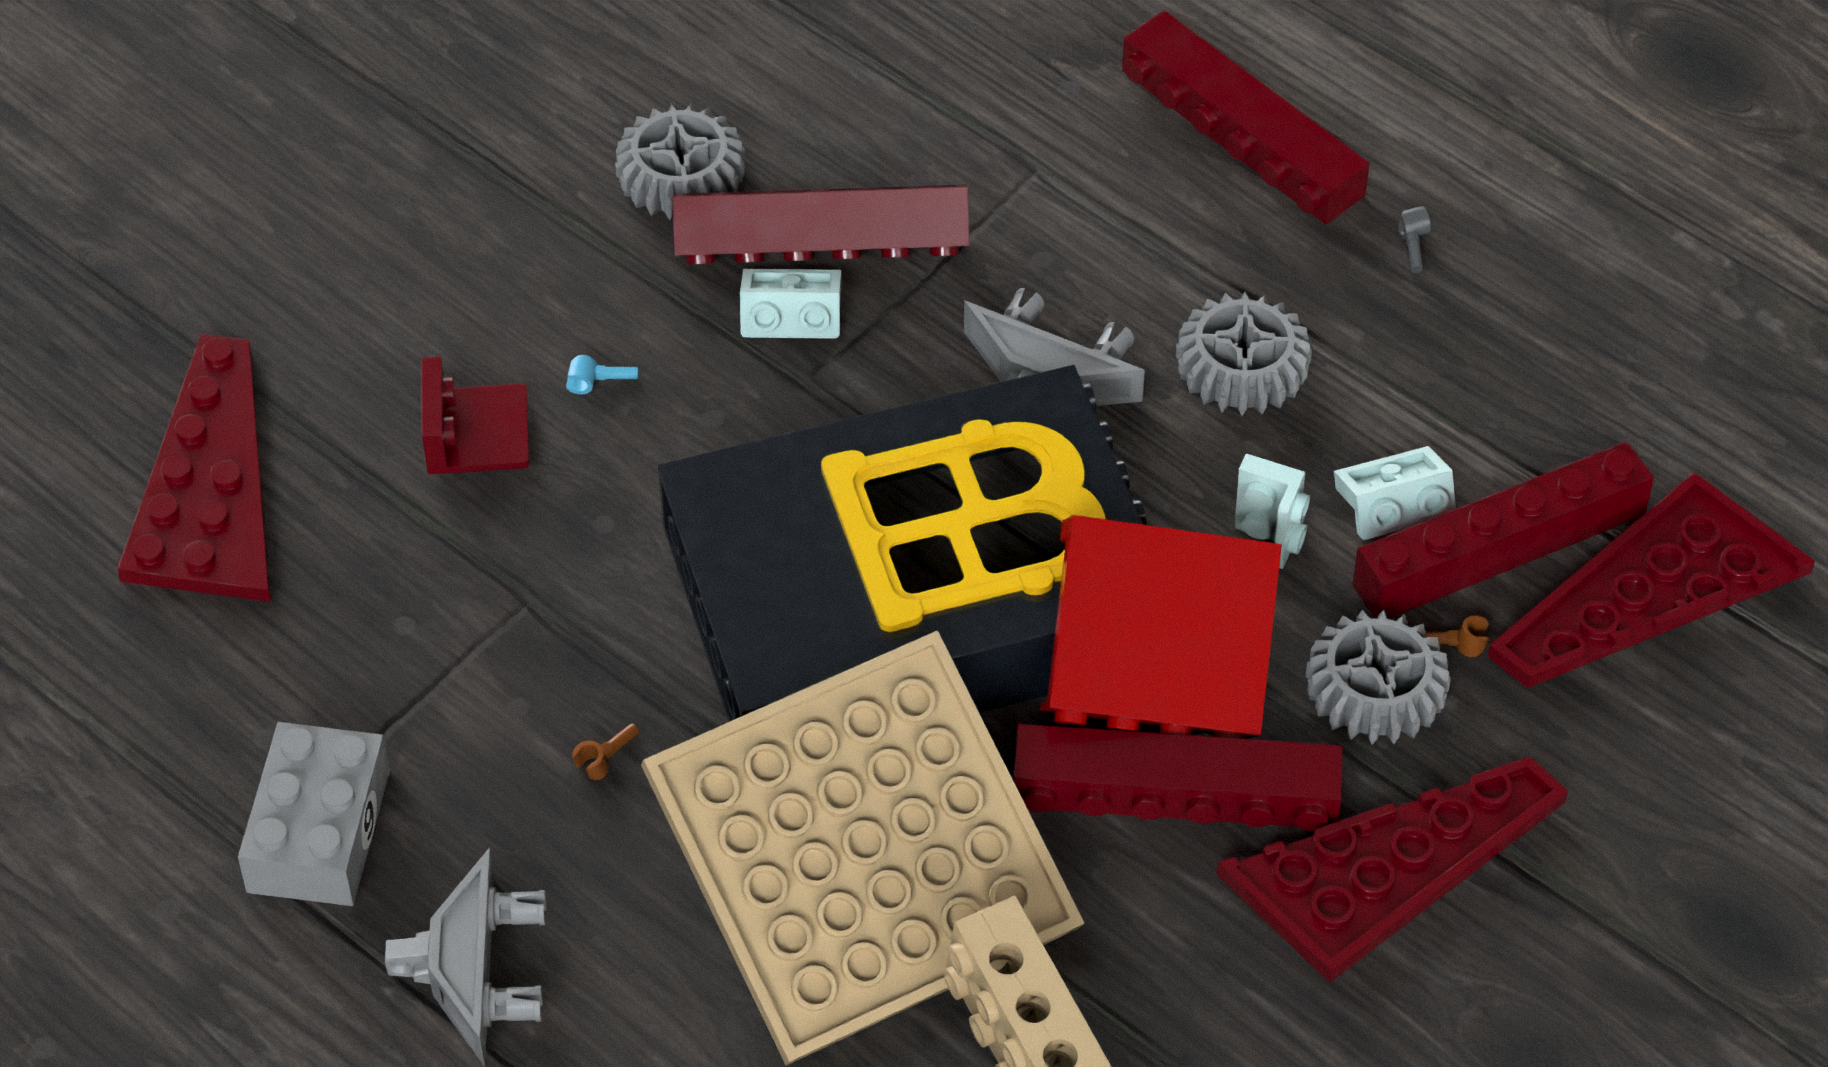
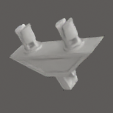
[964,288,1145,406]
[385,847,547,1067]

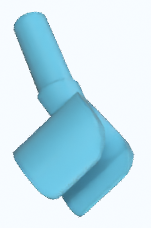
[566,355,638,395]

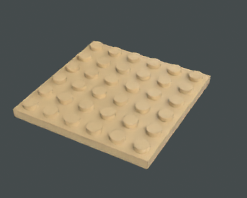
[641,630,1085,1065]

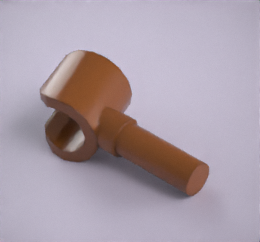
[1425,615,1489,657]
[572,723,639,780]

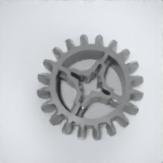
[615,103,745,221]
[1176,291,1312,416]
[1306,609,1451,745]

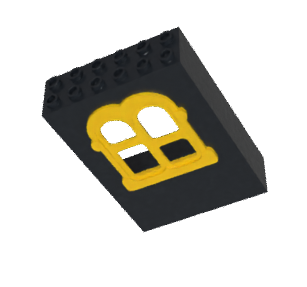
[658,365,1147,722]

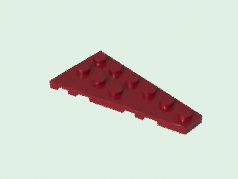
[117,334,271,602]
[1488,472,1815,688]
[1216,756,1568,983]

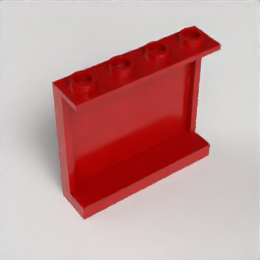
[1040,515,1282,739]

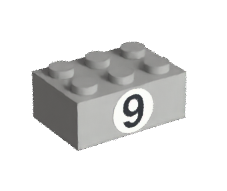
[238,722,390,906]

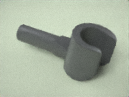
[1398,206,1431,273]

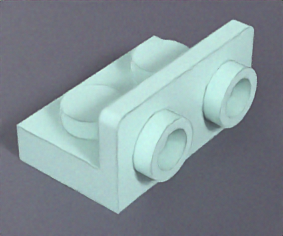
[740,269,841,338]
[1334,446,1456,540]
[1234,453,1310,569]

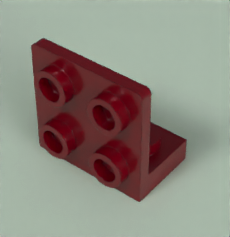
[421,356,530,475]

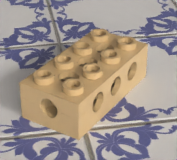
[943,895,1111,1067]

